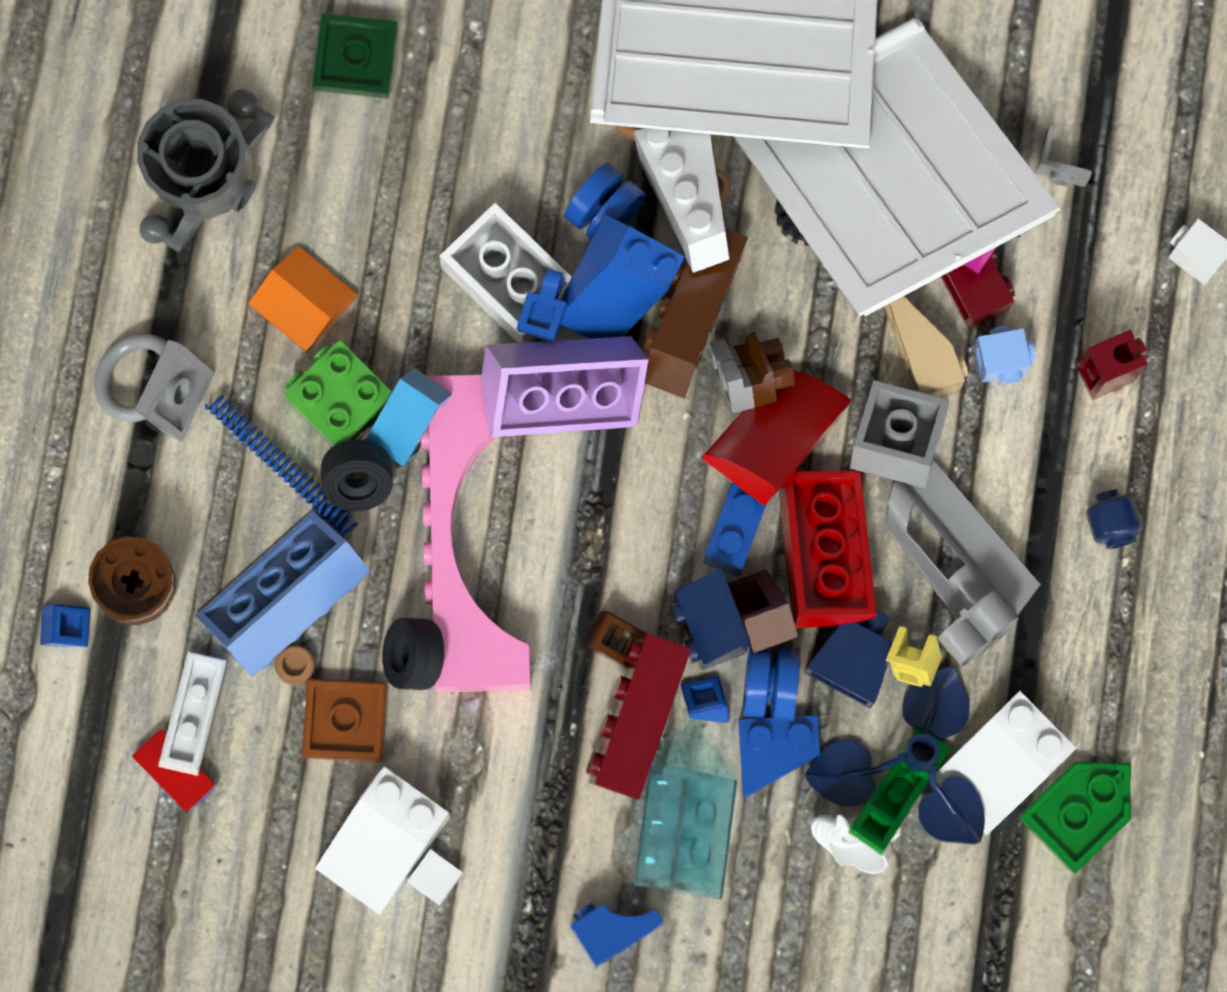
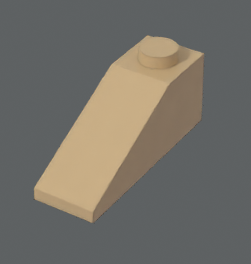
[884,296,968,397]

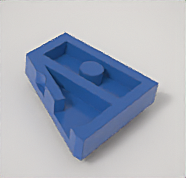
[738,715,820,797]

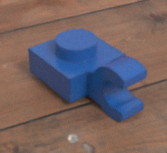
[516,269,567,343]

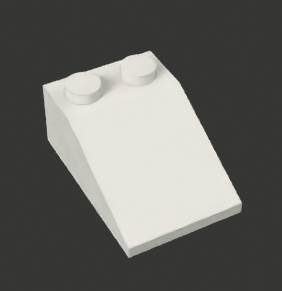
[935,691,1076,836]
[315,767,450,915]

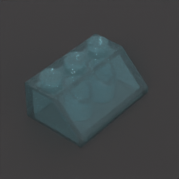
[634,766,737,899]

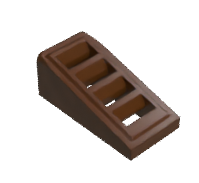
[583,611,646,669]

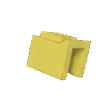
[886,626,942,687]

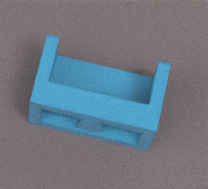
[365,368,452,467]

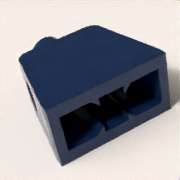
[804,609,892,709]

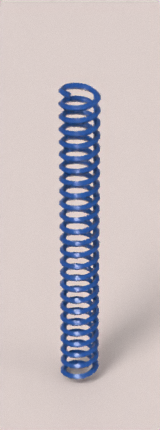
[205,395,358,535]

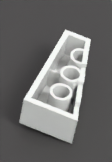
[634,128,729,273]

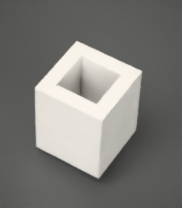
[1168,219,1227,285]

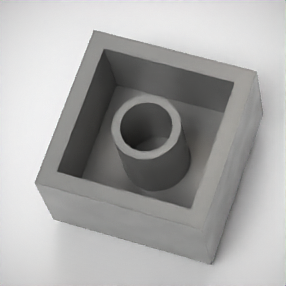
[850,380,949,489]

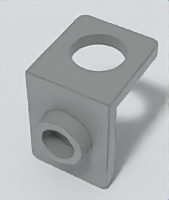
[1035,123,1092,187]

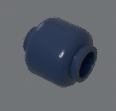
[1086,489,1143,550]

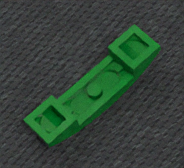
[848,728,951,855]

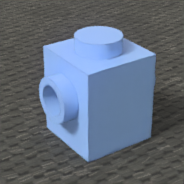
[973,326,1036,384]

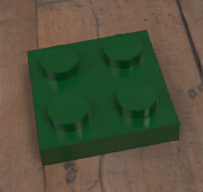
[312,13,398,99]

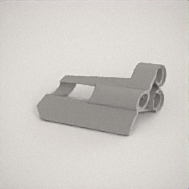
[885,461,1041,667]

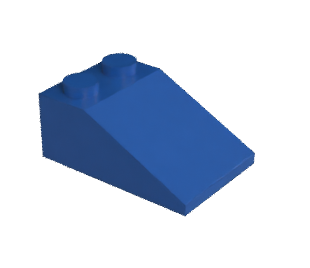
[560,214,685,339]

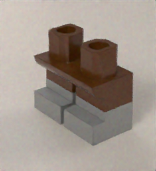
[709,332,795,414]

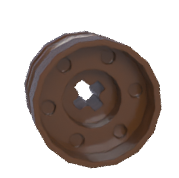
[88,536,176,626]

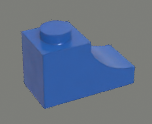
[570,902,664,968]

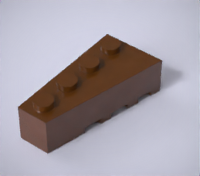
[644,229,748,399]

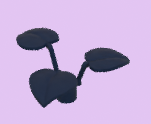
[805,667,985,845]

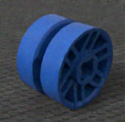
[564,163,646,239]
[743,647,800,721]

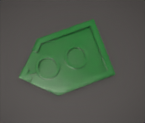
[1019,762,1131,874]

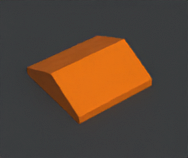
[248,246,358,353]

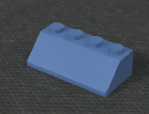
[195,511,371,677]

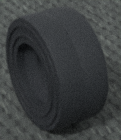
[321,439,393,511]
[382,618,445,690]

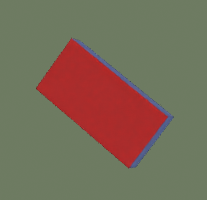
[132,729,217,814]

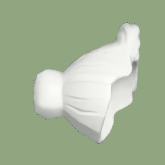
[810,814,901,874]

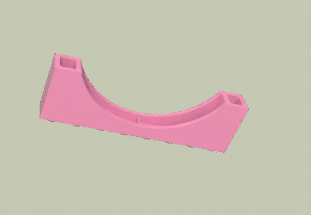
[421,375,531,693]

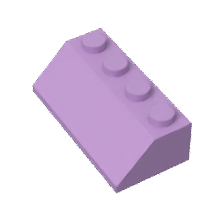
[481,336,649,437]

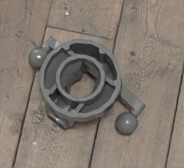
[137,89,275,253]

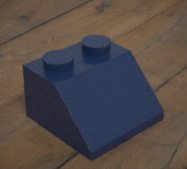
[670,568,750,671]

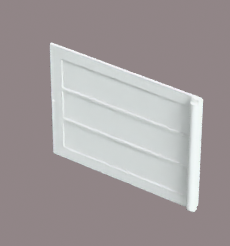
[590,0,877,149]
[734,18,1060,316]

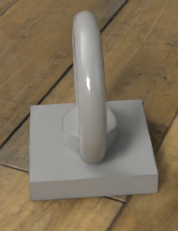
[94,333,215,442]

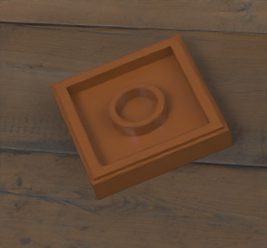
[302,678,387,763]

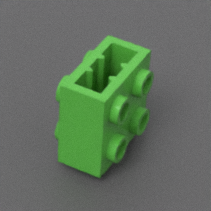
[283,340,392,447]

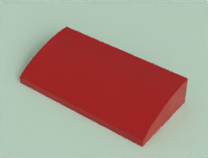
[702,370,852,506]
[779,471,877,628]

